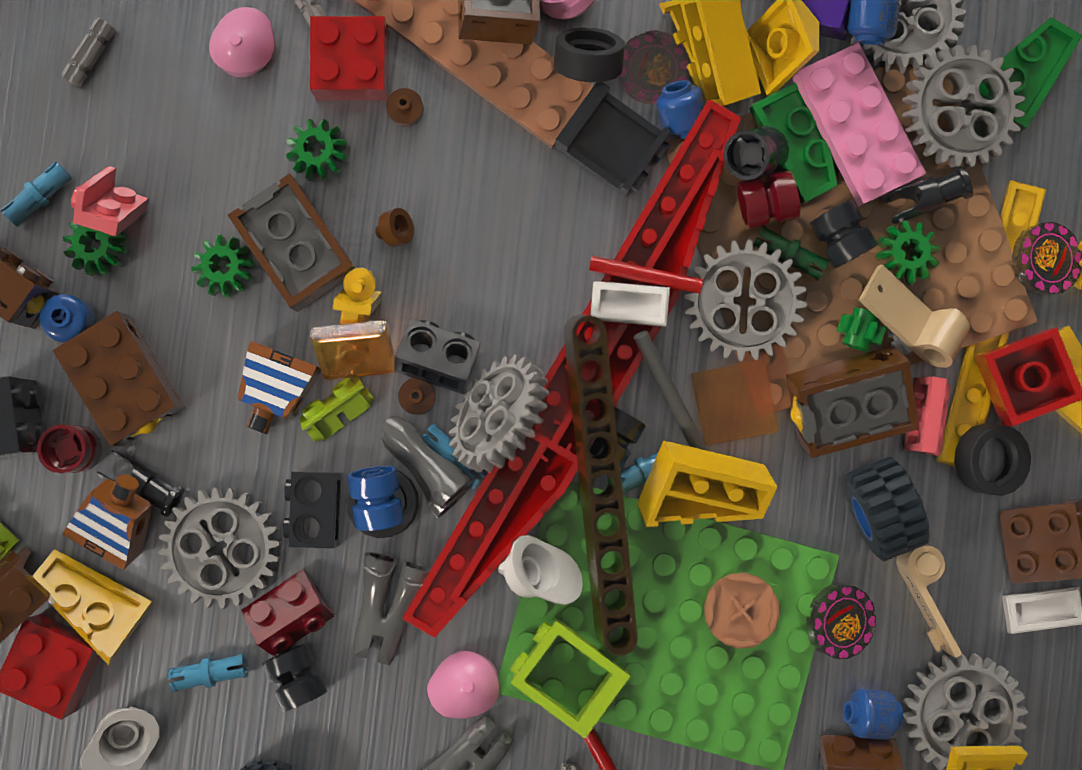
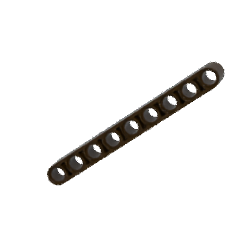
[564,315,638,656]

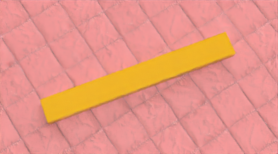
[935,180,1046,467]

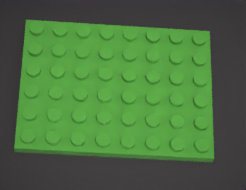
[498,481,840,770]

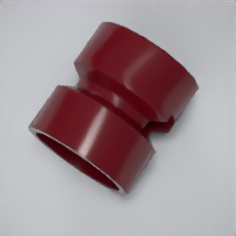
[737,170,800,229]
[37,424,102,474]

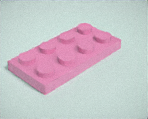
[792,43,926,207]

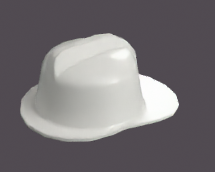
[498,535,583,605]
[80,706,159,770]

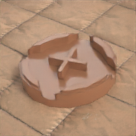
[703,572,780,649]

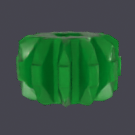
[286,119,349,182]
[875,220,941,285]
[62,222,129,276]
[191,235,256,298]

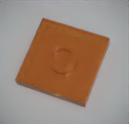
[310,320,395,380]
[691,359,780,446]

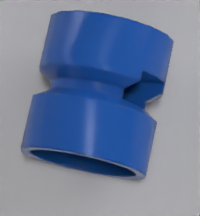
[347,466,404,531]

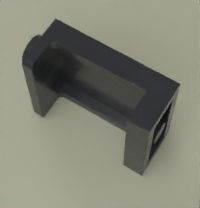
[554,82,670,197]

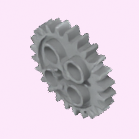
[847,0,966,74]
[902,45,1025,168]
[684,239,807,361]
[449,355,549,473]
[158,487,282,609]
[903,653,1028,770]

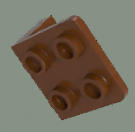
[1000,498,1082,583]
[0,547,51,643]
[819,735,904,770]

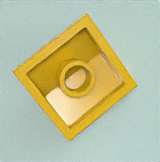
[747,0,819,96]

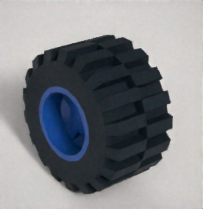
[845,457,930,562]

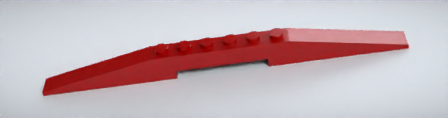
[402,99,741,638]

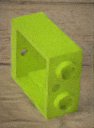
[509,617,630,738]

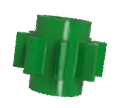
[836,307,887,352]

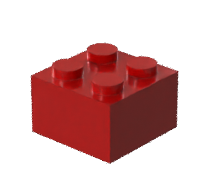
[310,16,389,101]
[974,327,1082,426]
[0,614,101,720]

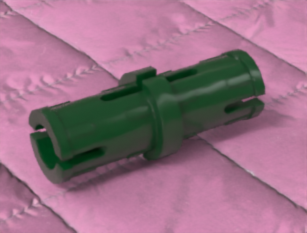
[753,226,830,281]

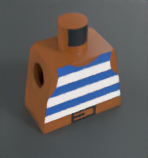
[238,341,322,434]
[62,474,152,570]

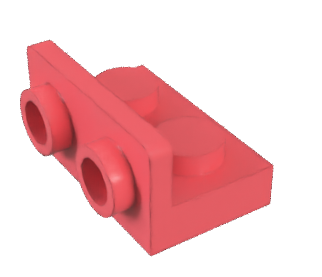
[71,166,148,236]
[903,376,951,456]

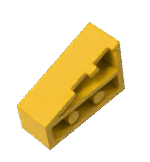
[659,0,761,106]
[637,440,777,527]

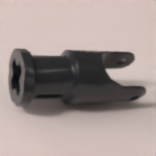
[881,166,973,224]
[97,450,185,517]

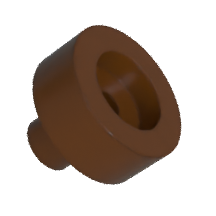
[386,88,424,127]
[375,208,414,247]
[398,378,436,415]

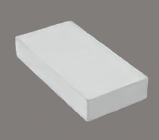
[591,281,670,327]
[1002,586,1082,634]

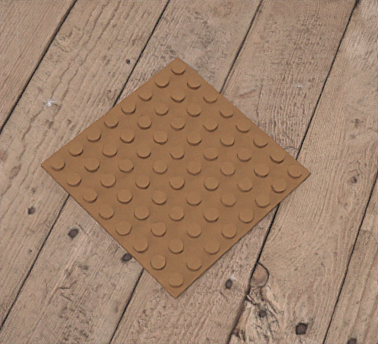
[665,61,1038,418]

